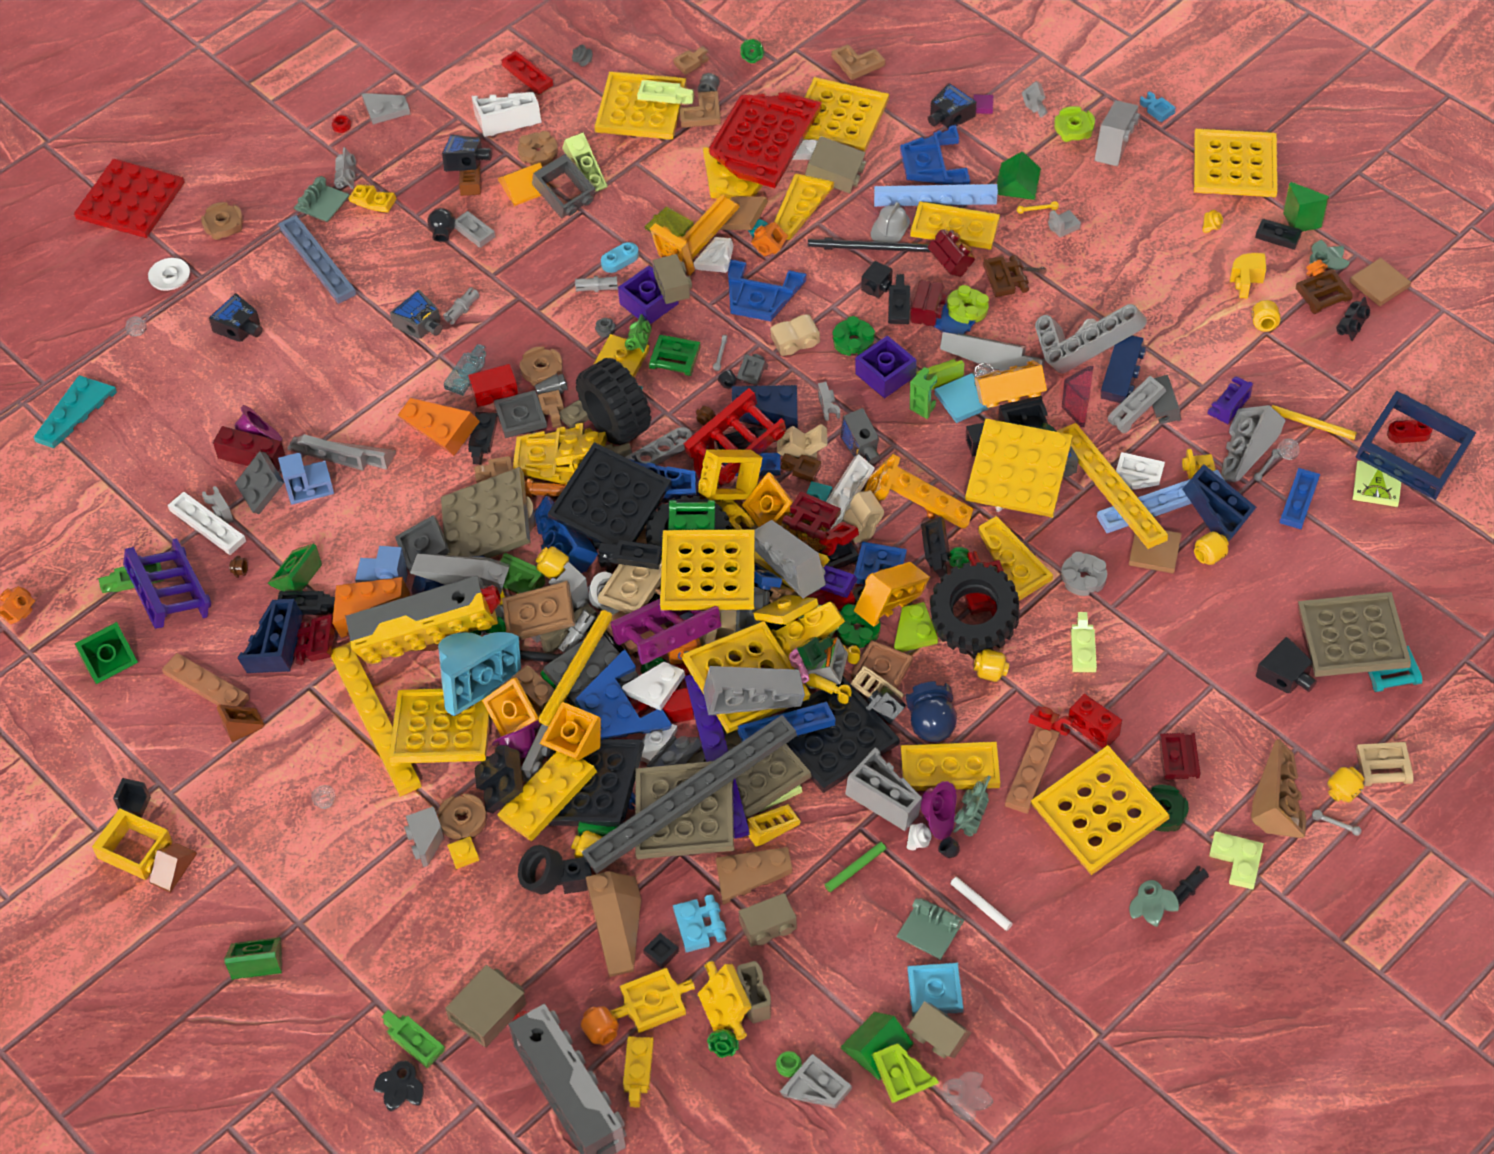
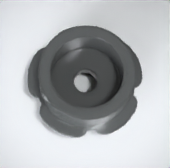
[595,318,616,337]

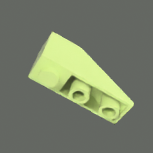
[562,133,608,192]

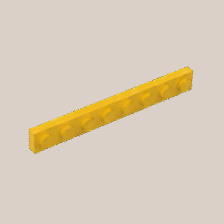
[1057,423,1168,549]
[331,642,422,797]

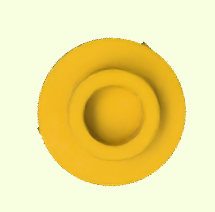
[1202,210,1223,233]

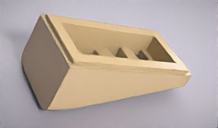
[851,666,904,699]

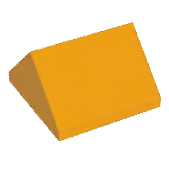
[498,162,550,206]
[742,472,795,528]
[482,677,539,737]
[540,702,601,760]

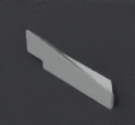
[940,332,1045,371]
[287,434,396,471]

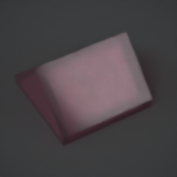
[1062,366,1094,427]

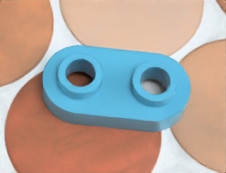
[601,242,639,273]

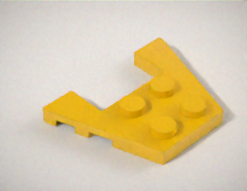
[703,147,763,199]
[513,423,584,485]

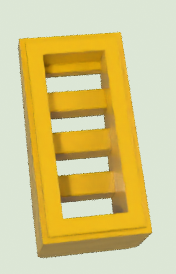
[747,804,801,847]

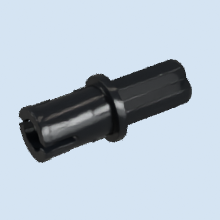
[1173,866,1209,907]

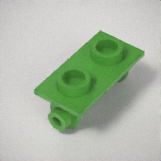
[625,314,652,353]

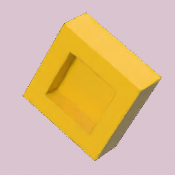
[447,837,479,869]

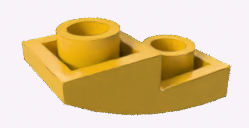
[348,185,397,213]

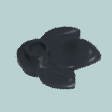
[373,1061,424,1112]

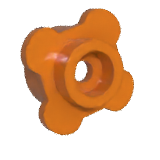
[1306,259,1328,277]

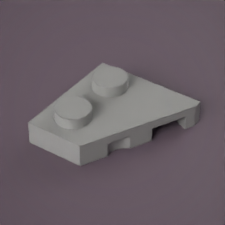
[362,93,410,124]
[780,1054,853,1108]

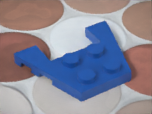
[900,125,970,185]
[728,259,807,321]
[575,650,672,739]

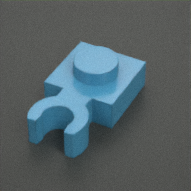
[1140,91,1176,122]

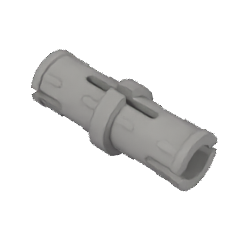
[575,276,617,293]
[443,287,480,324]
[558,610,596,652]

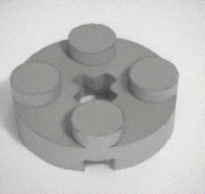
[1061,552,1107,596]

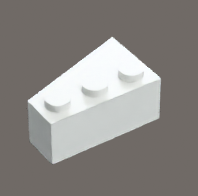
[471,92,541,137]

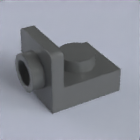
[736,354,769,386]

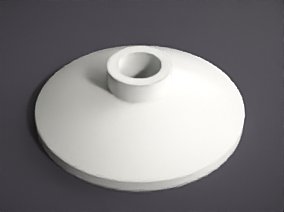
[148,258,190,290]

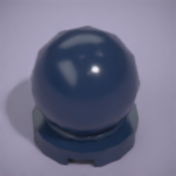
[905,681,957,742]

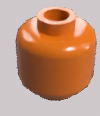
[581,1006,619,1045]

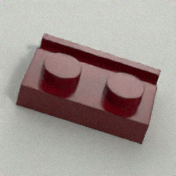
[1159,733,1201,780]

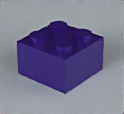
[618,265,679,324]
[855,335,917,399]

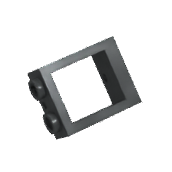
[532,154,595,219]

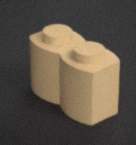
[770,315,820,356]
[842,491,884,543]

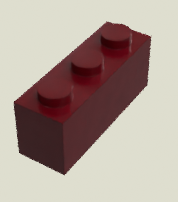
[213,426,286,471]

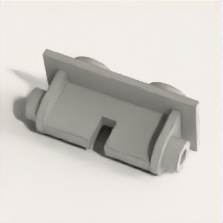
[334,147,356,189]

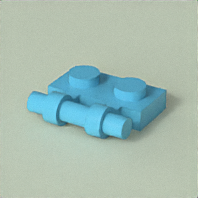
[673,895,726,953]

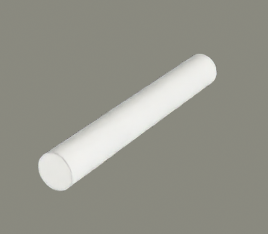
[951,877,1013,931]

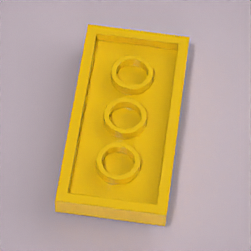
[911,201,1000,250]
[901,742,1001,791]
[497,751,597,842]

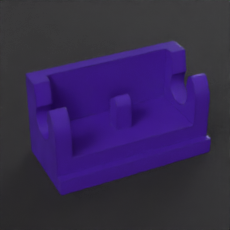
[1207,377,1253,424]

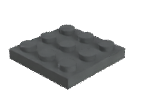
[543,635,639,708]

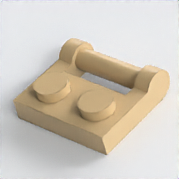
[1356,742,1413,786]

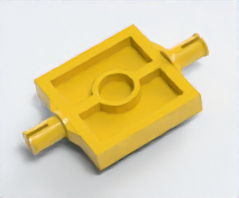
[555,428,607,472]
[697,961,752,1040]
[610,968,695,1033]

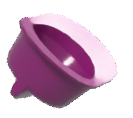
[234,405,282,441]
[492,720,542,759]
[920,781,957,840]

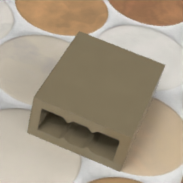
[805,136,867,193]
[445,965,527,1048]

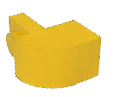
[1230,253,1266,299]

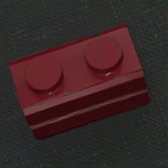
[927,229,975,277]
[910,280,947,327]

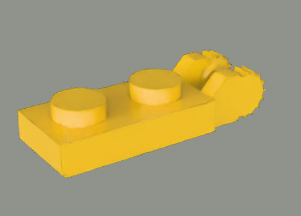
[707,498,754,530]

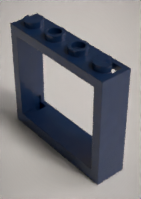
[1355,390,1476,500]

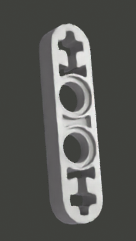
[625,427,692,466]

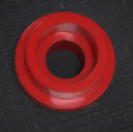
[332,115,352,133]

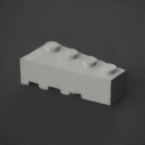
[703,666,805,715]

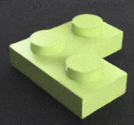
[1209,831,1264,890]

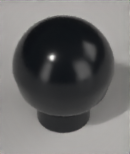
[427,208,456,242]

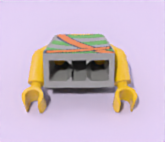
[794,637,860,704]

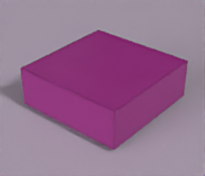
[973,94,994,114]

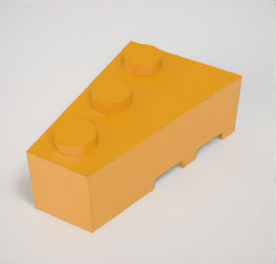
[974,360,1047,408]
[854,562,930,627]

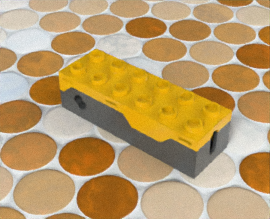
[345,576,501,664]

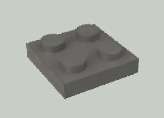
[494,390,547,438]
[235,451,285,514]
[395,515,450,572]

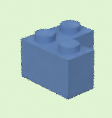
[278,453,334,505]
[355,546,408,583]

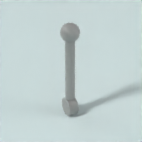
[713,335,727,371]
[1254,449,1281,481]
[1312,810,1362,836]

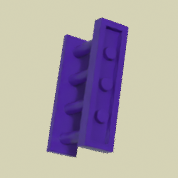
[123,538,211,629]

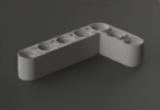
[1035,304,1147,374]

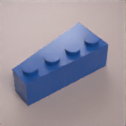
[629,459,699,503]

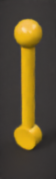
[1017,201,1059,214]

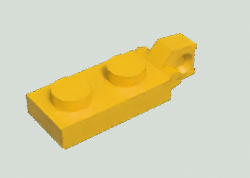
[623,1037,654,1107]

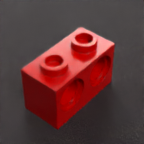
[1069,693,1122,748]

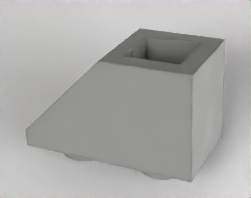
[404,807,444,867]

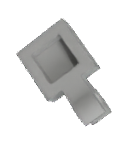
[1022,81,1047,118]
[818,382,840,421]
[202,486,233,523]

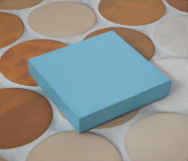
[934,373,993,423]
[907,963,963,1016]

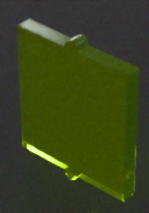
[645,207,694,237]

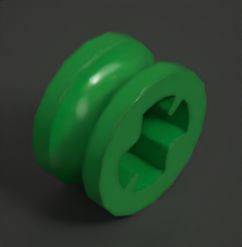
[950,547,970,568]

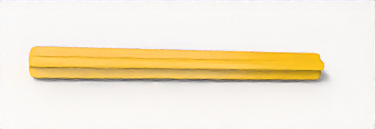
[539,610,612,726]

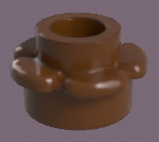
[696,406,716,425]
[229,556,248,578]

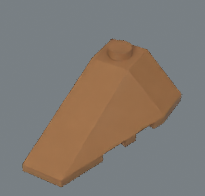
[1251,739,1306,838]
[586,871,641,977]

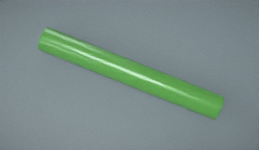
[825,842,886,893]

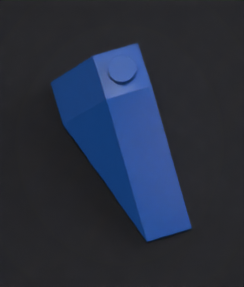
[534,496,598,579]

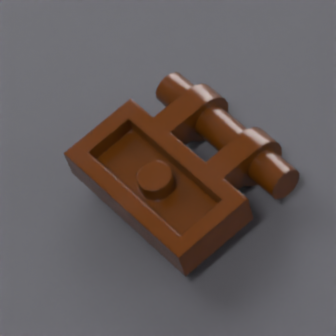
[983,255,1029,297]

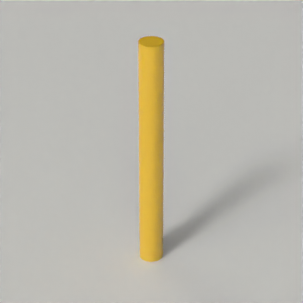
[1271,405,1357,440]

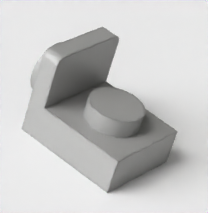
[1048,210,1081,238]

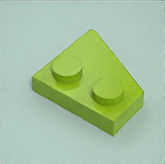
[894,602,938,652]
[872,1043,939,1103]

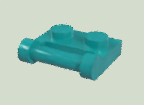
[1368,646,1423,692]

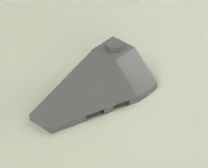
[1221,405,1286,482]

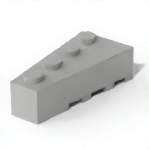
[755,520,826,598]

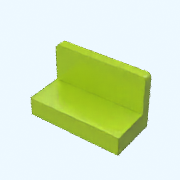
[916,359,964,390]

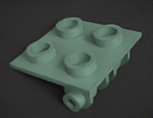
[294,176,350,222]
[953,776,991,836]
[897,898,964,960]

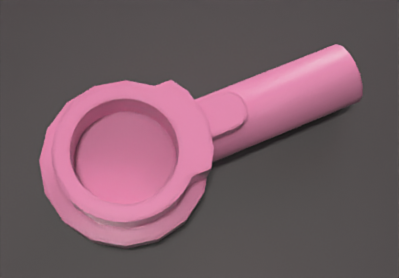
[789,648,809,683]

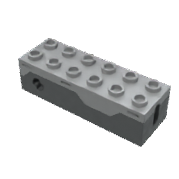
[508,1003,627,1154]

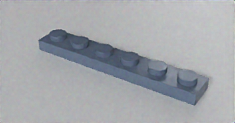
[278,215,356,304]

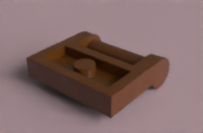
[1296,269,1353,314]

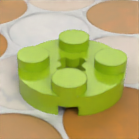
[1054,106,1095,142]
[946,285,989,324]

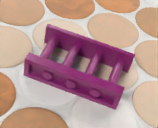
[610,586,721,665]

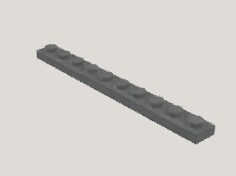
[582,715,797,874]

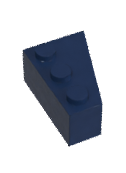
[1101,335,1147,403]
[732,385,798,430]

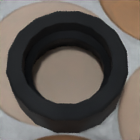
[518,845,564,895]

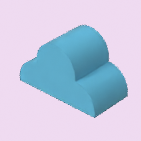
[438,632,521,716]

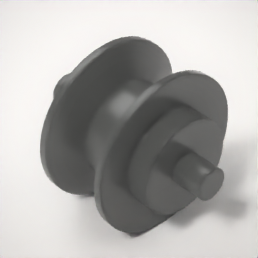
[572,45,593,67]

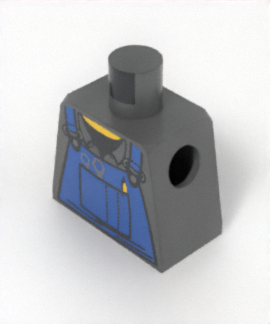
[390,289,443,339]
[840,408,880,464]

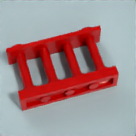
[683,388,786,487]

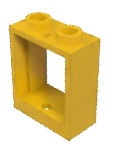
[698,450,763,500]
[92,808,173,880]

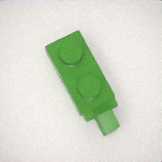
[98,563,164,593]
[381,1010,445,1069]

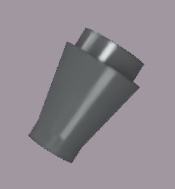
[535,373,568,395]

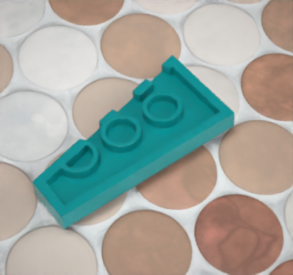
[34,375,117,448]

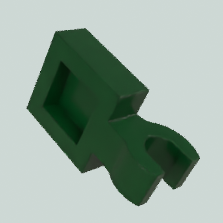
[797,635,834,669]

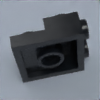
[474,745,523,814]

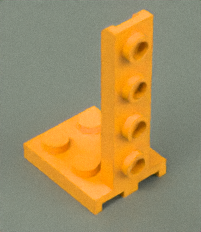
[650,195,740,276]
[864,454,974,528]

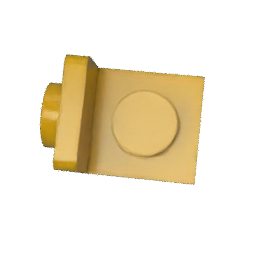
[1182,449,1216,479]

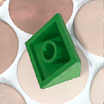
[997,151,1041,200]
[1283,182,1329,232]
[268,543,322,591]
[74,622,138,684]
[224,937,282,980]
[841,1012,913,1080]

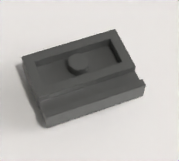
[646,736,702,767]

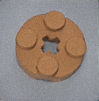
[518,131,558,166]
[201,202,243,240]
[519,346,563,387]
[438,794,487,840]

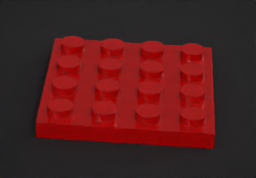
[74,158,185,238]

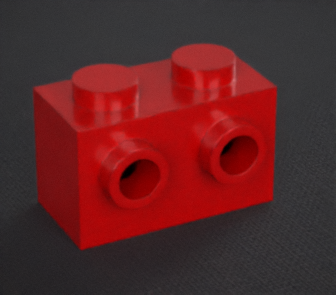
[468,364,518,407]

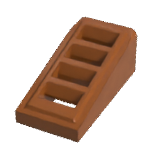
[459,163,481,196]

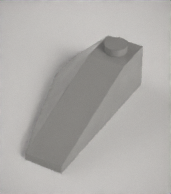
[410,554,510,595]

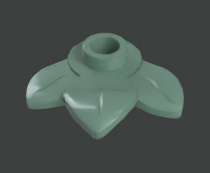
[1309,240,1350,270]
[1129,880,1179,927]

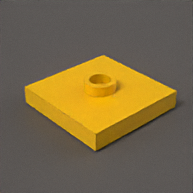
[593,334,650,378]
[753,595,818,625]

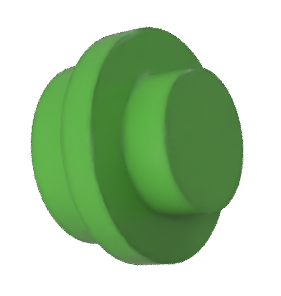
[776,1051,802,1077]

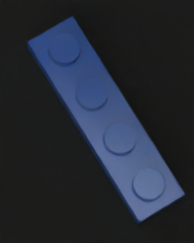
[738,702,836,742]

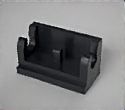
[998,396,1048,428]

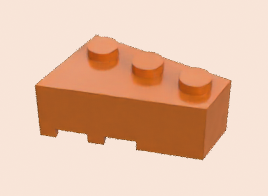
[398,398,480,456]
[332,577,410,638]

